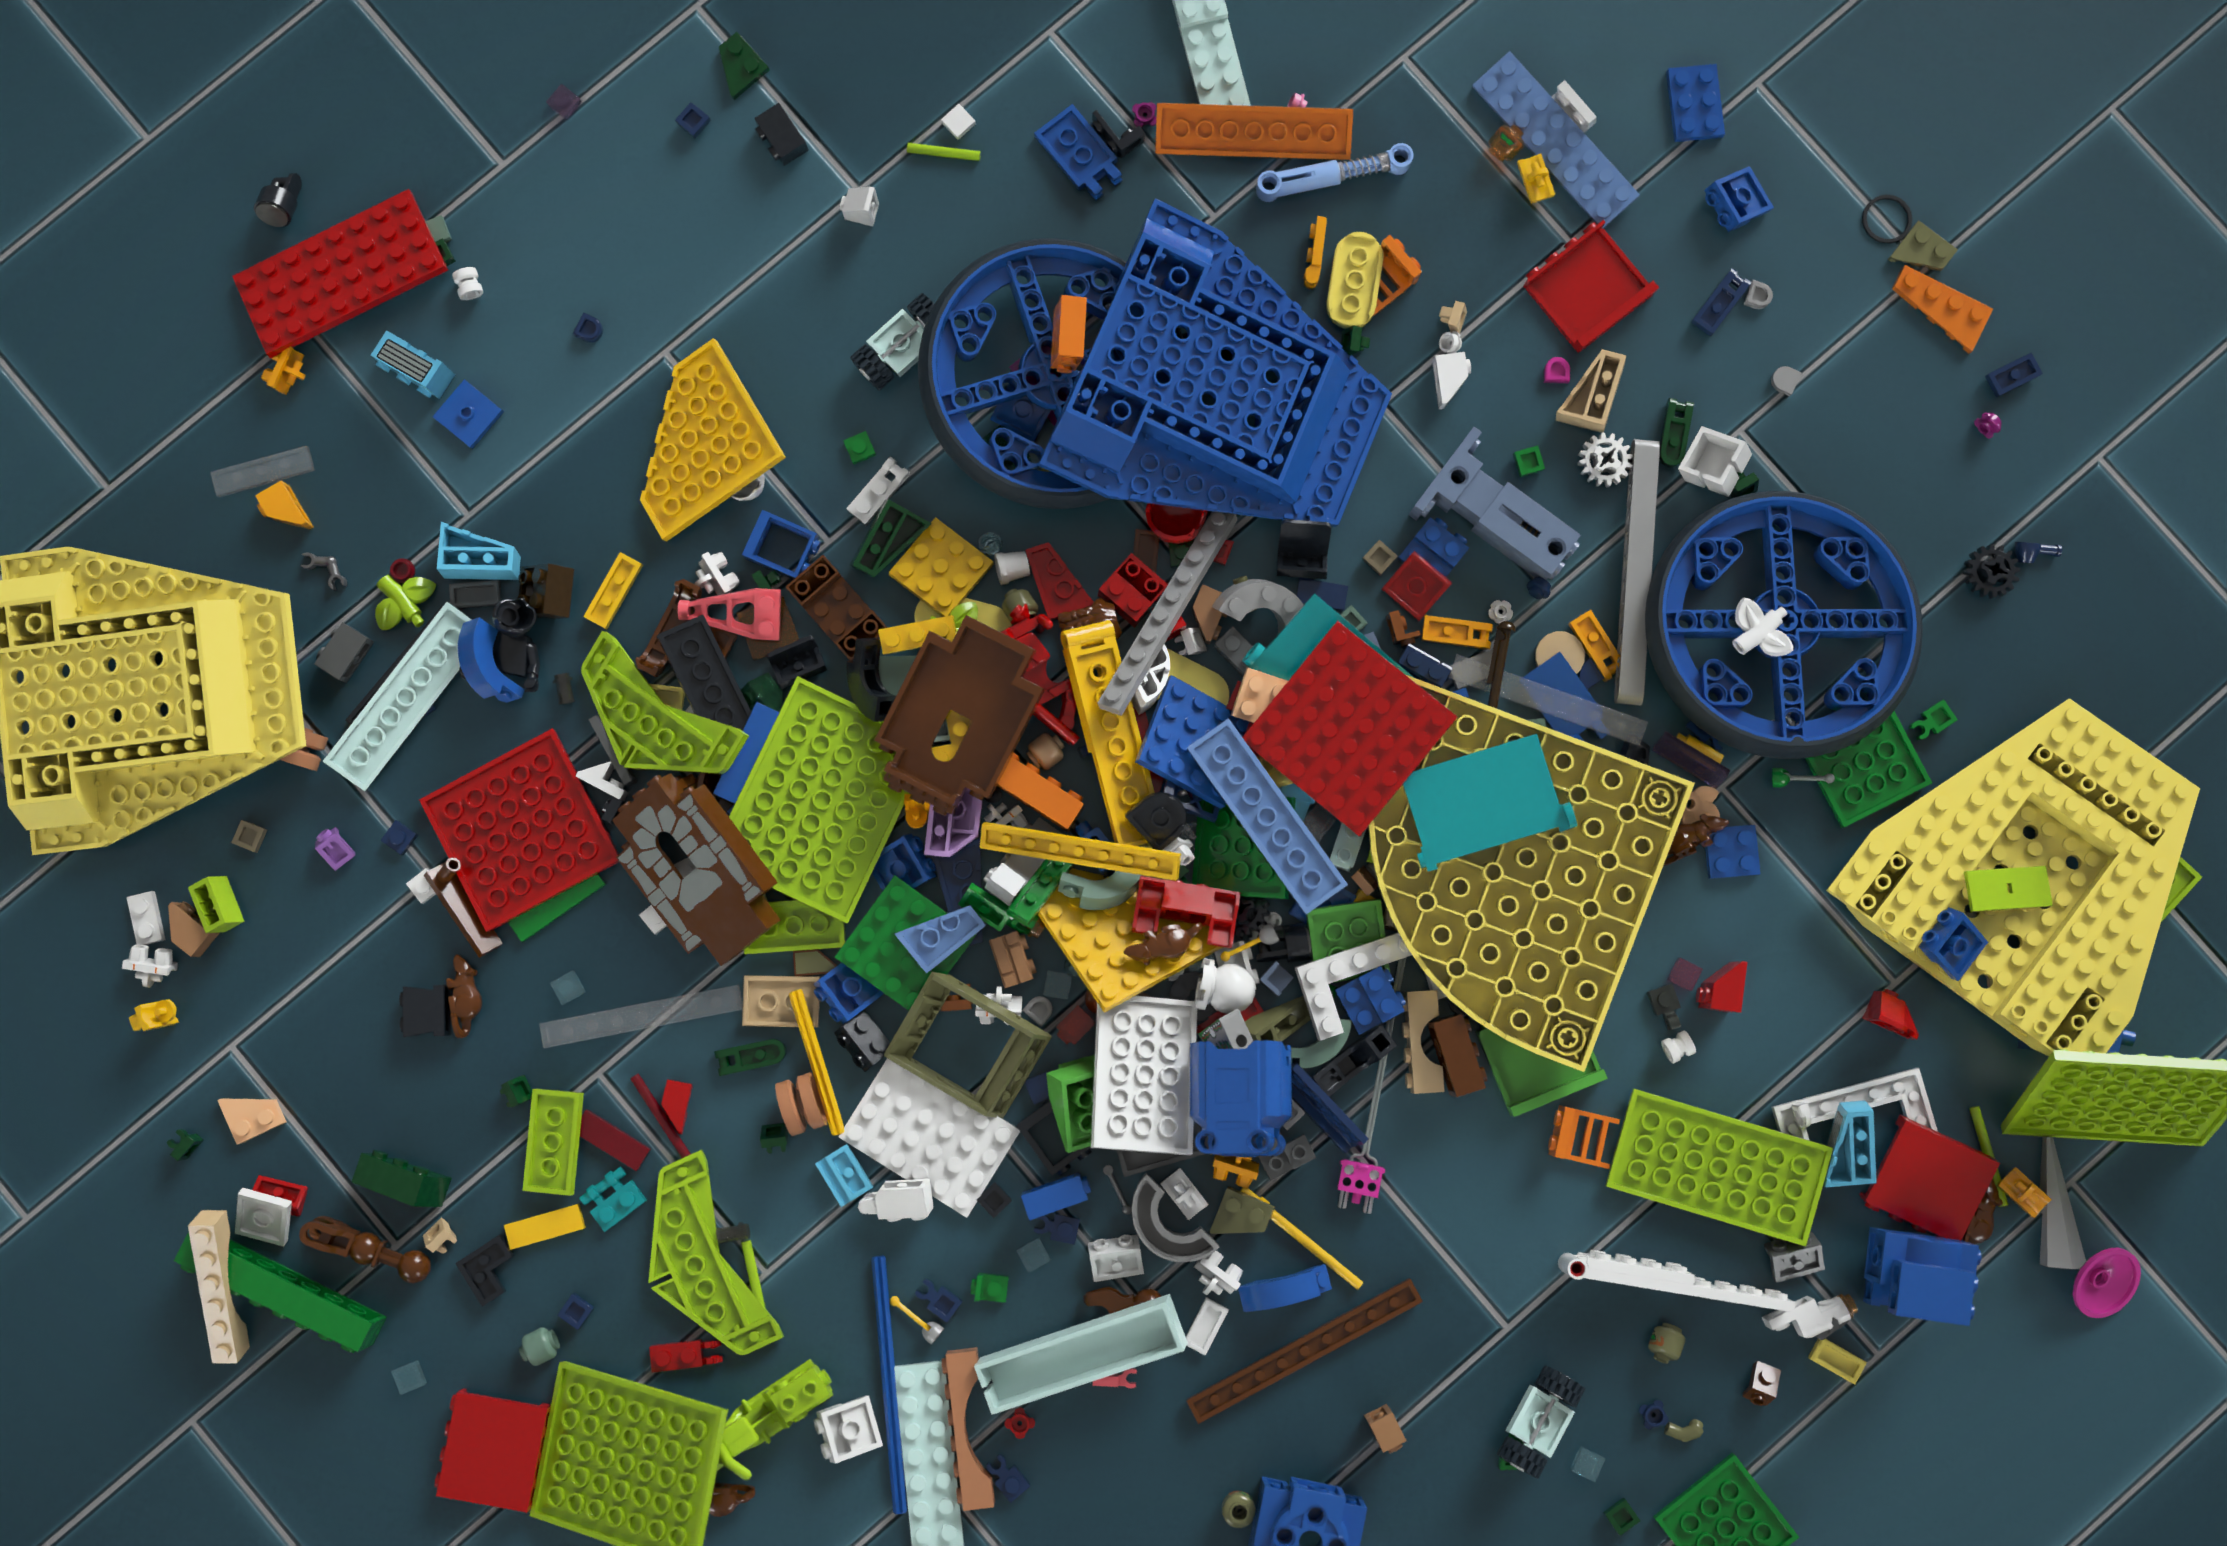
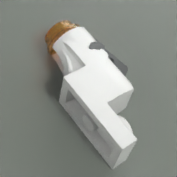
[1762,1294,1858,1340]

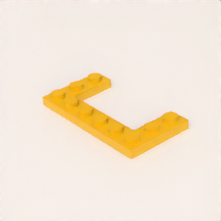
[878,615,972,762]

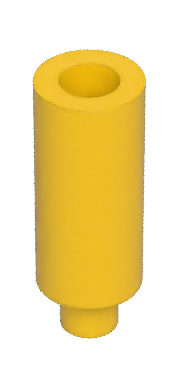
[1674,733,1724,770]

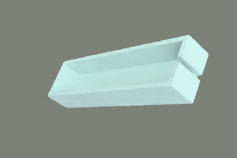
[974,1294,1187,1415]

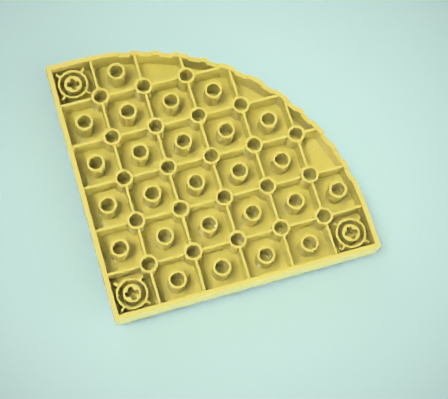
[1368,675,1695,1072]

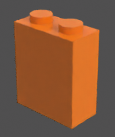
[1051,295,1087,373]

